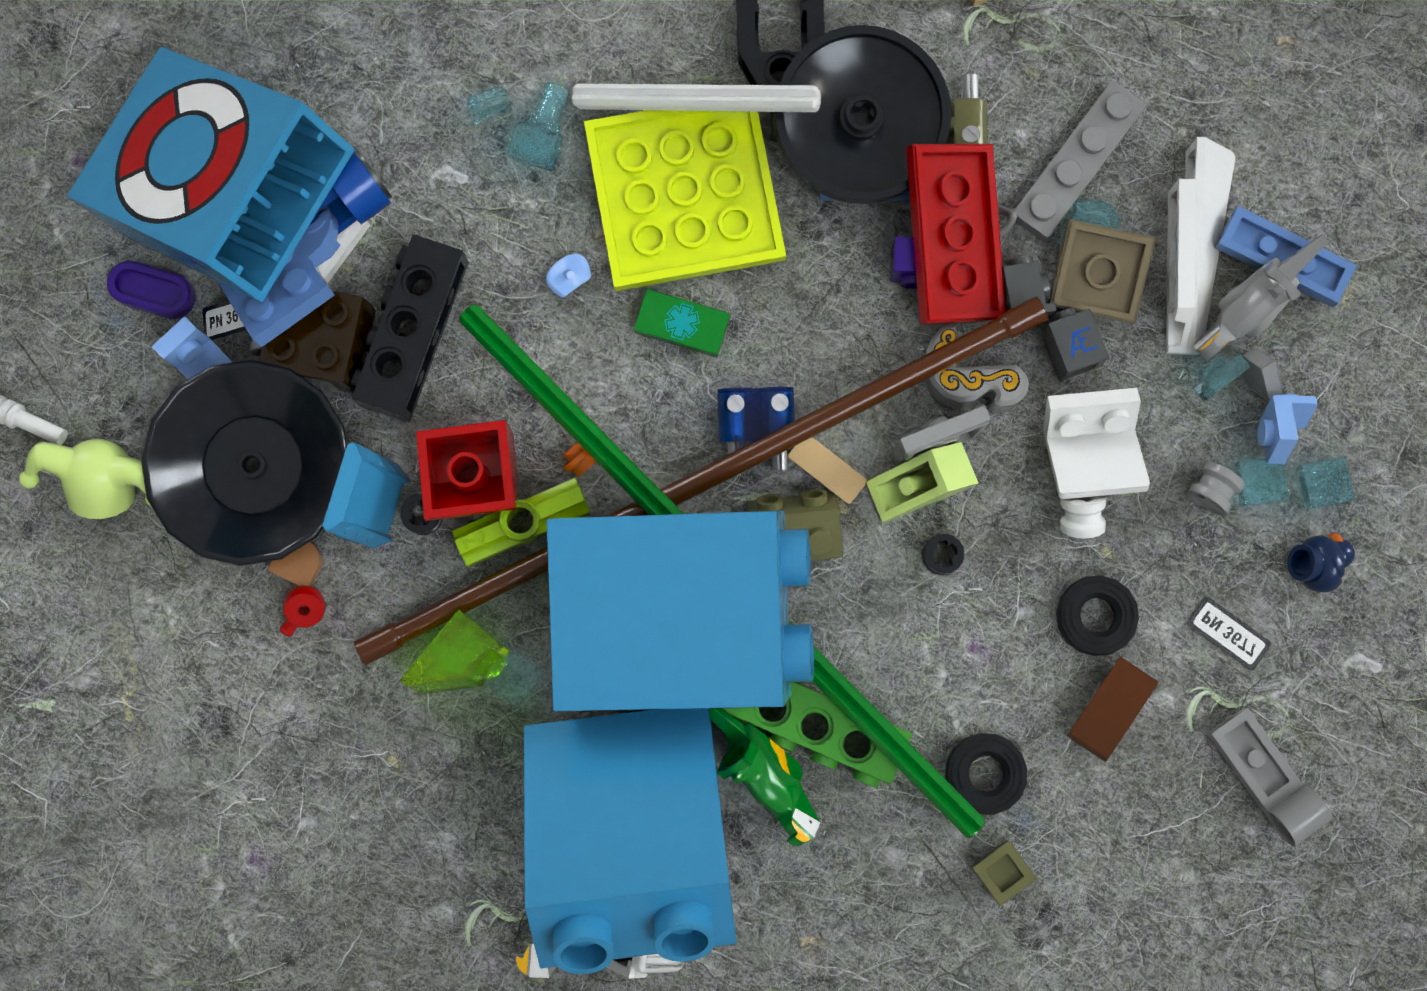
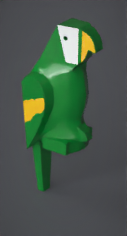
[709,708,821,847]

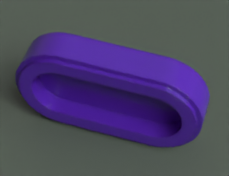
[107,261,196,319]

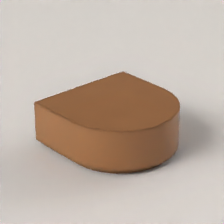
[267,542,323,586]

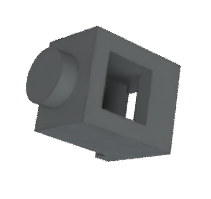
[1003,256,1057,321]

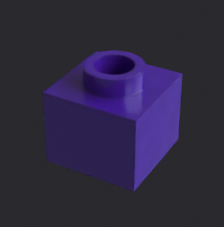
[890,236,917,289]

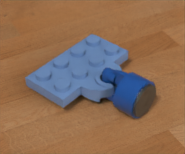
[217,149,393,348]

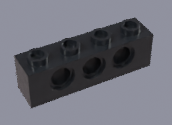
[350,234,469,423]

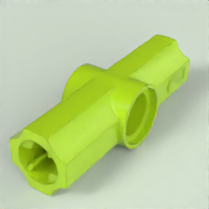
[452,478,591,567]

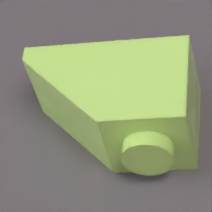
[866,442,978,522]

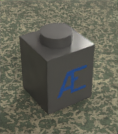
[1041,308,1109,381]

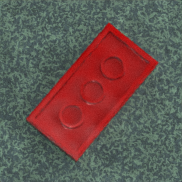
[906,144,1006,325]

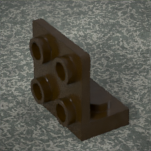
[259,292,376,393]

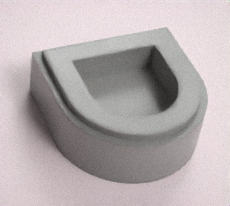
[1238,349,1282,401]

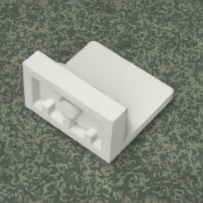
[1043,388,1150,499]

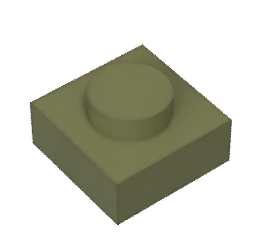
[970,840,1037,906]

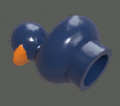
[1287,533,1355,593]

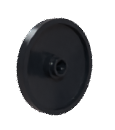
[774,25,951,204]

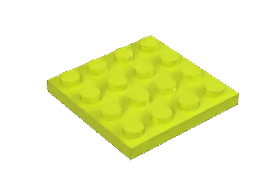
[584,110,786,292]

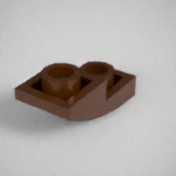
[1067,657,1159,762]

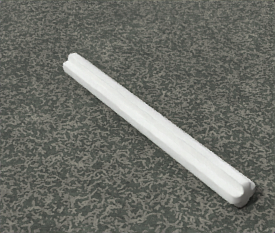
[572,84,821,112]

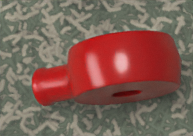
[280,585,326,637]

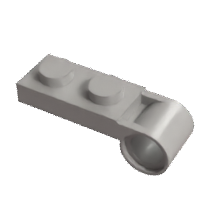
[1207,708,1333,847]

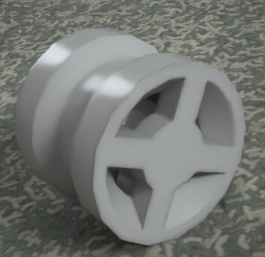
[1187,462,1245,516]

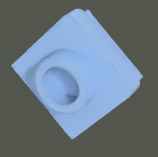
[1257,393,1318,465]

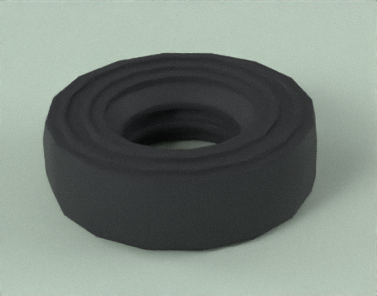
[1056,575,1139,656]
[945,733,1027,815]

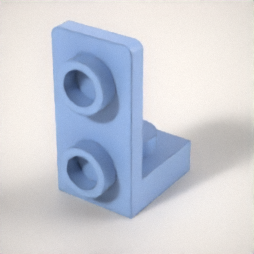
[152,316,233,379]

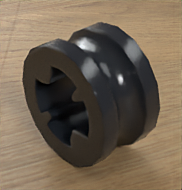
[400,494,443,535]
[922,534,965,576]

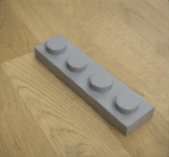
[1014,79,1148,243]

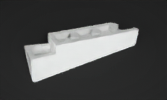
[1166,137,1235,355]

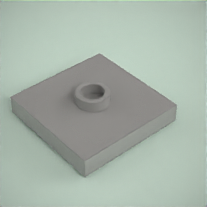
[891,405,991,466]

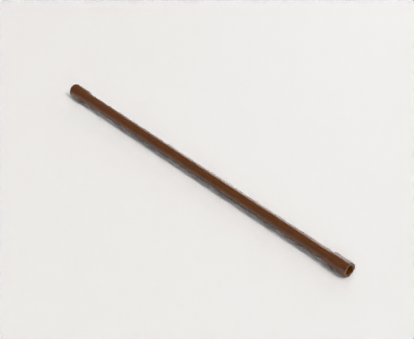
[354,296,1048,665]

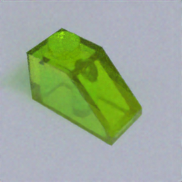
[400,610,511,694]

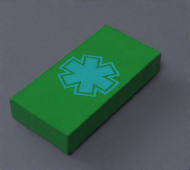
[634,289,730,358]

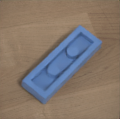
[1215,206,1357,307]

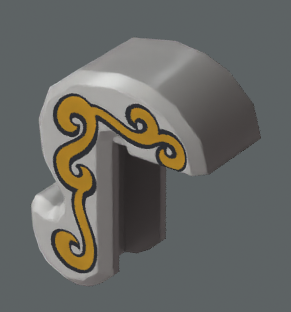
[924,323,1029,413]

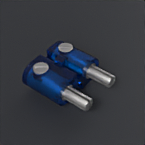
[717,387,795,472]

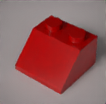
[416,420,518,521]

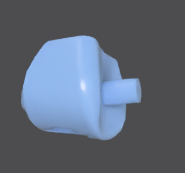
[546,254,591,298]

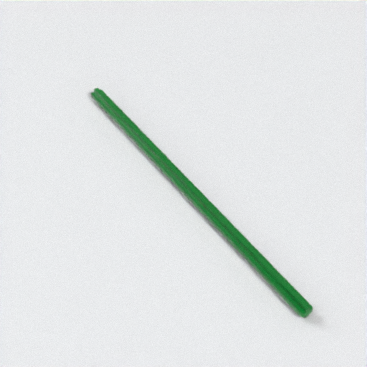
[459,304,985,838]

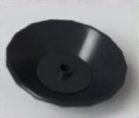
[141,360,347,566]

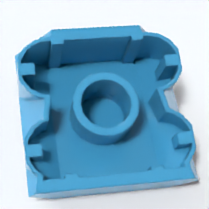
[322,443,411,548]

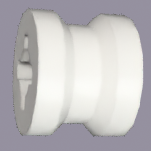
[1060,495,1106,539]

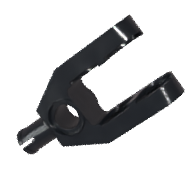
[736,0,825,143]

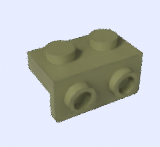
[747,489,843,561]

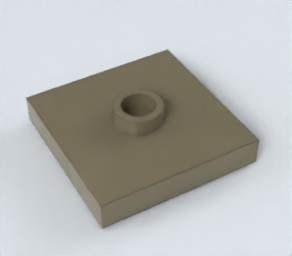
[1048,219,1156,324]

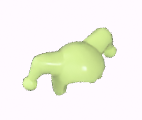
[19,439,151,519]

